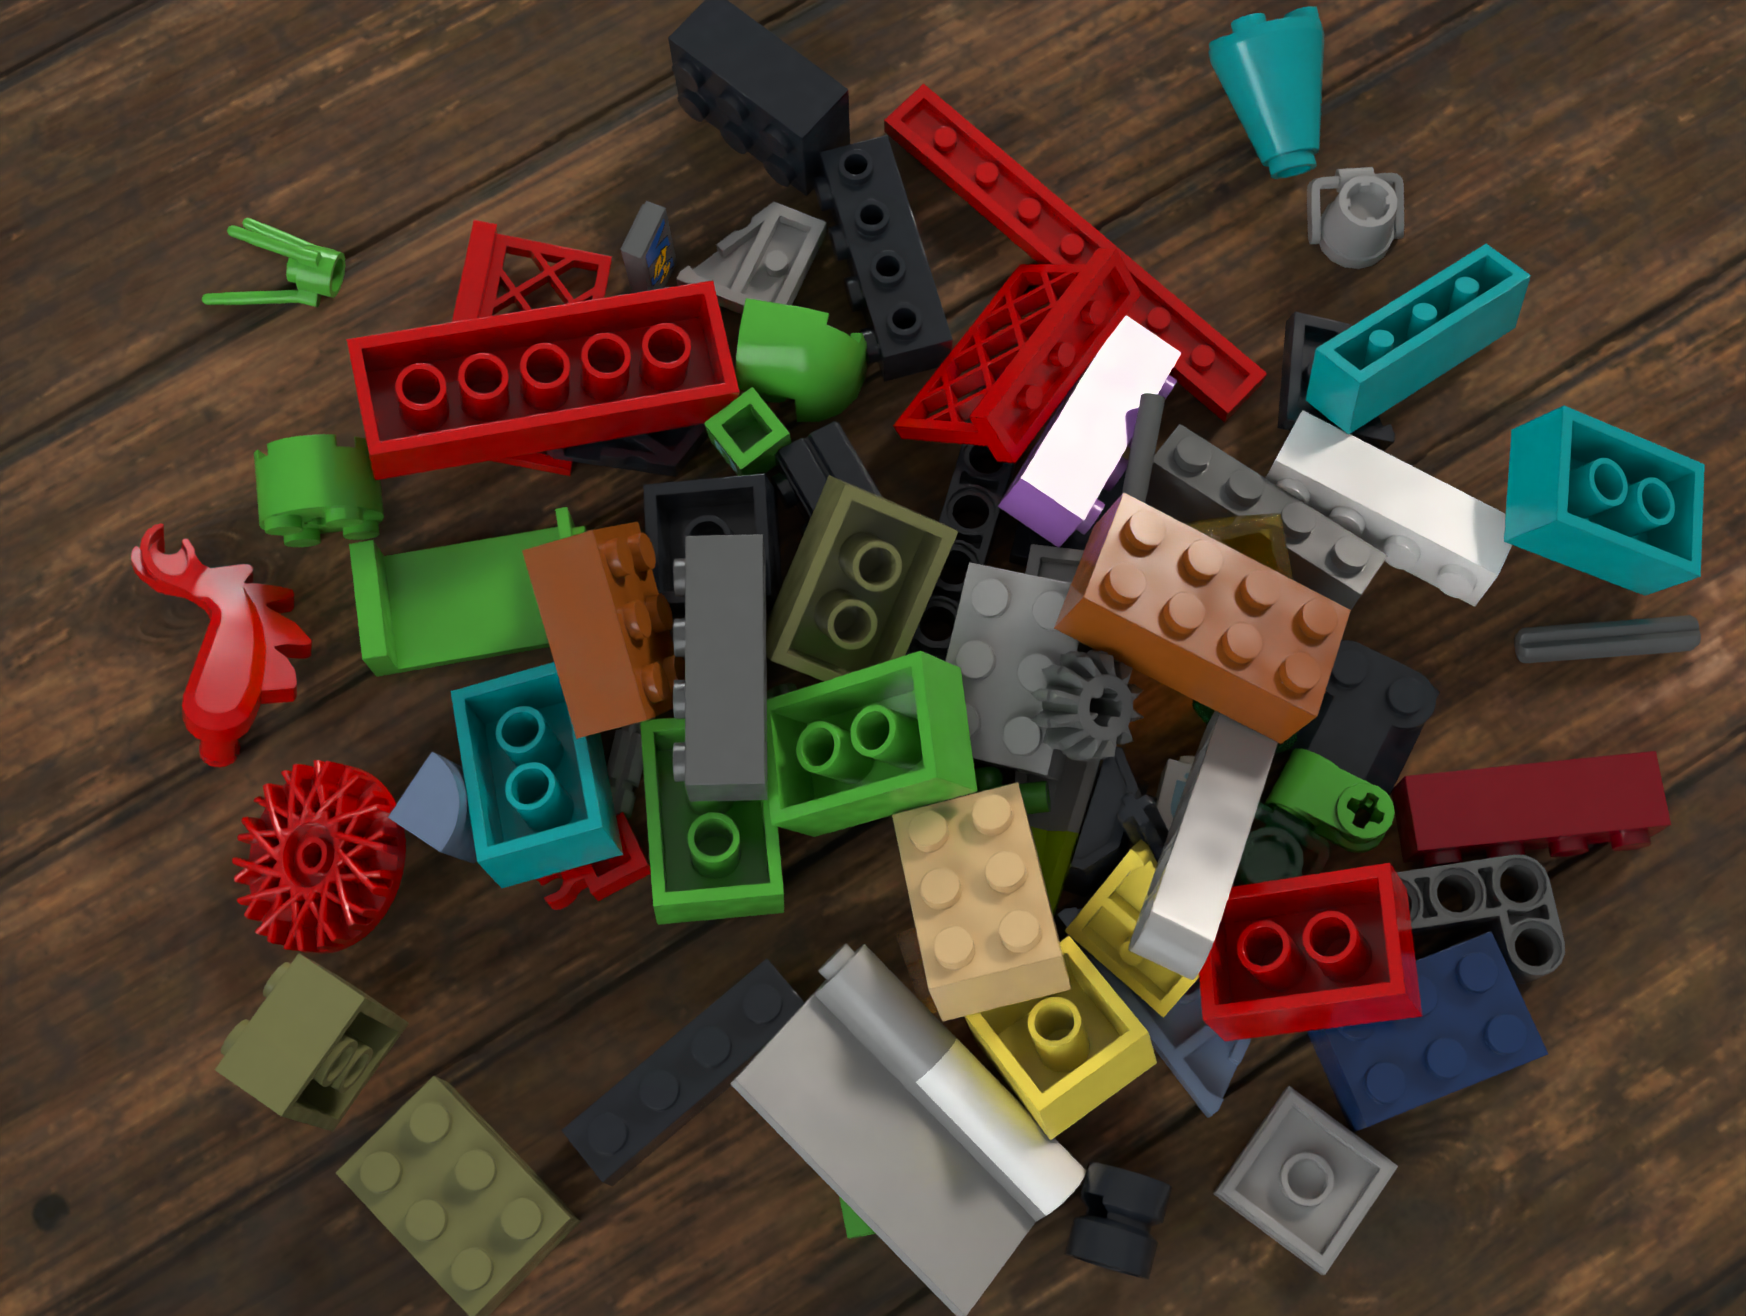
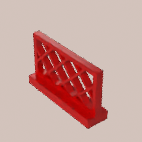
[452,220,612,476]
[893,248,1141,463]

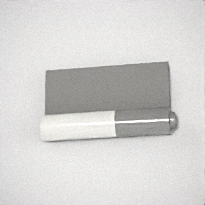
[730,944,1086,1316]

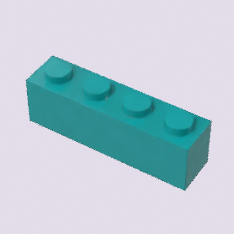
[1306,244,1531,435]

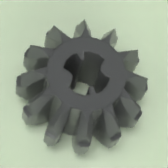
[1031,650,1144,761]

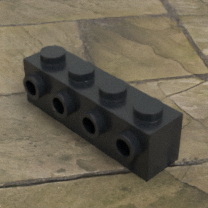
[813,135,953,382]

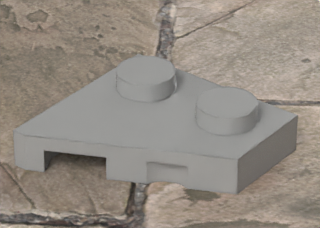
[676,202,827,314]

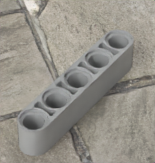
[1128,711,1278,980]

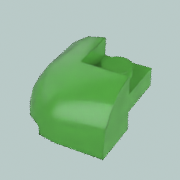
[735,298,867,422]

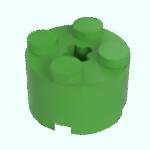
[254,434,384,547]

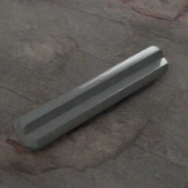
[1514,615,1701,663]

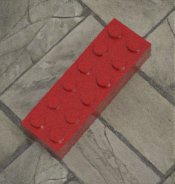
[346,280,740,481]

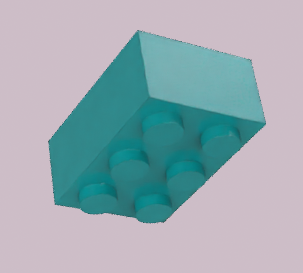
[1504,405,1705,596]
[451,662,623,888]

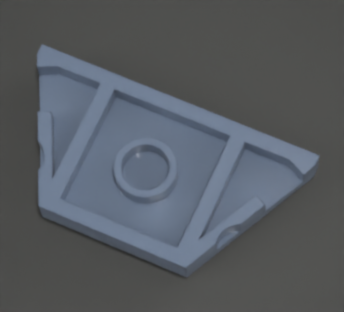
[1055,907,1251,1118]

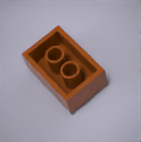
[522,522,685,739]

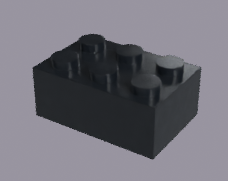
[668,0,850,196]

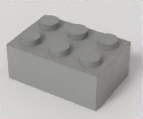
[946,562,1092,781]

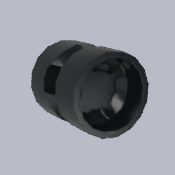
[1065,1162,1172,1279]

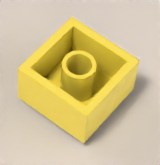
[965,936,1157,1141]

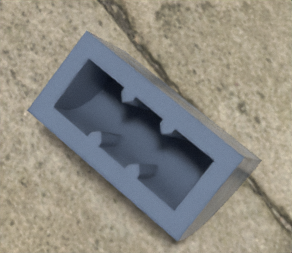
[388,752,477,864]

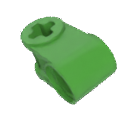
[1264,748,1395,853]

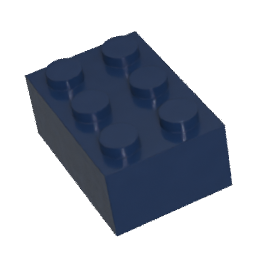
[1307,931,1548,1132]

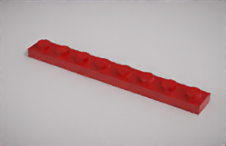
[884,83,1267,422]

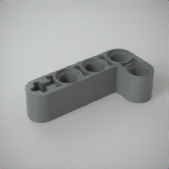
[1397,855,1565,984]

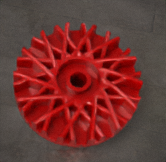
[232,760,406,954]

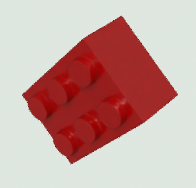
[1199,863,1422,1042]

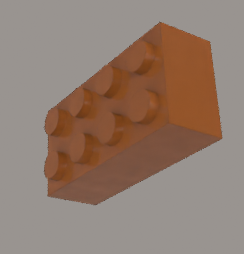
[1054,493,1351,744]

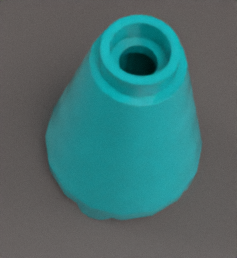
[1208,6,1324,179]

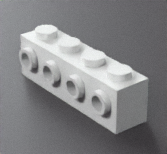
[1266,410,1512,607]

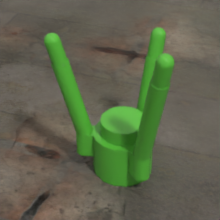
[202,218,345,307]

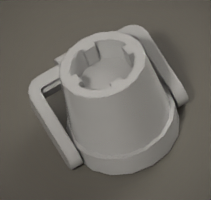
[1307,167,1404,269]

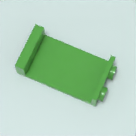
[349,507,587,677]

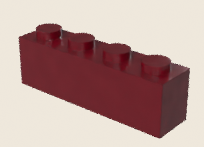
[1391,751,1671,868]

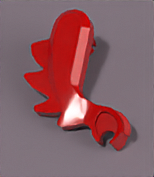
[131,523,312,767]

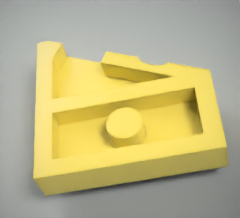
[1065,839,1199,1018]

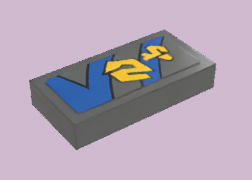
[621,201,677,293]

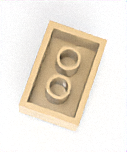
[892,782,1071,1022]

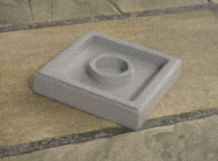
[1213,1086,1398,1275]

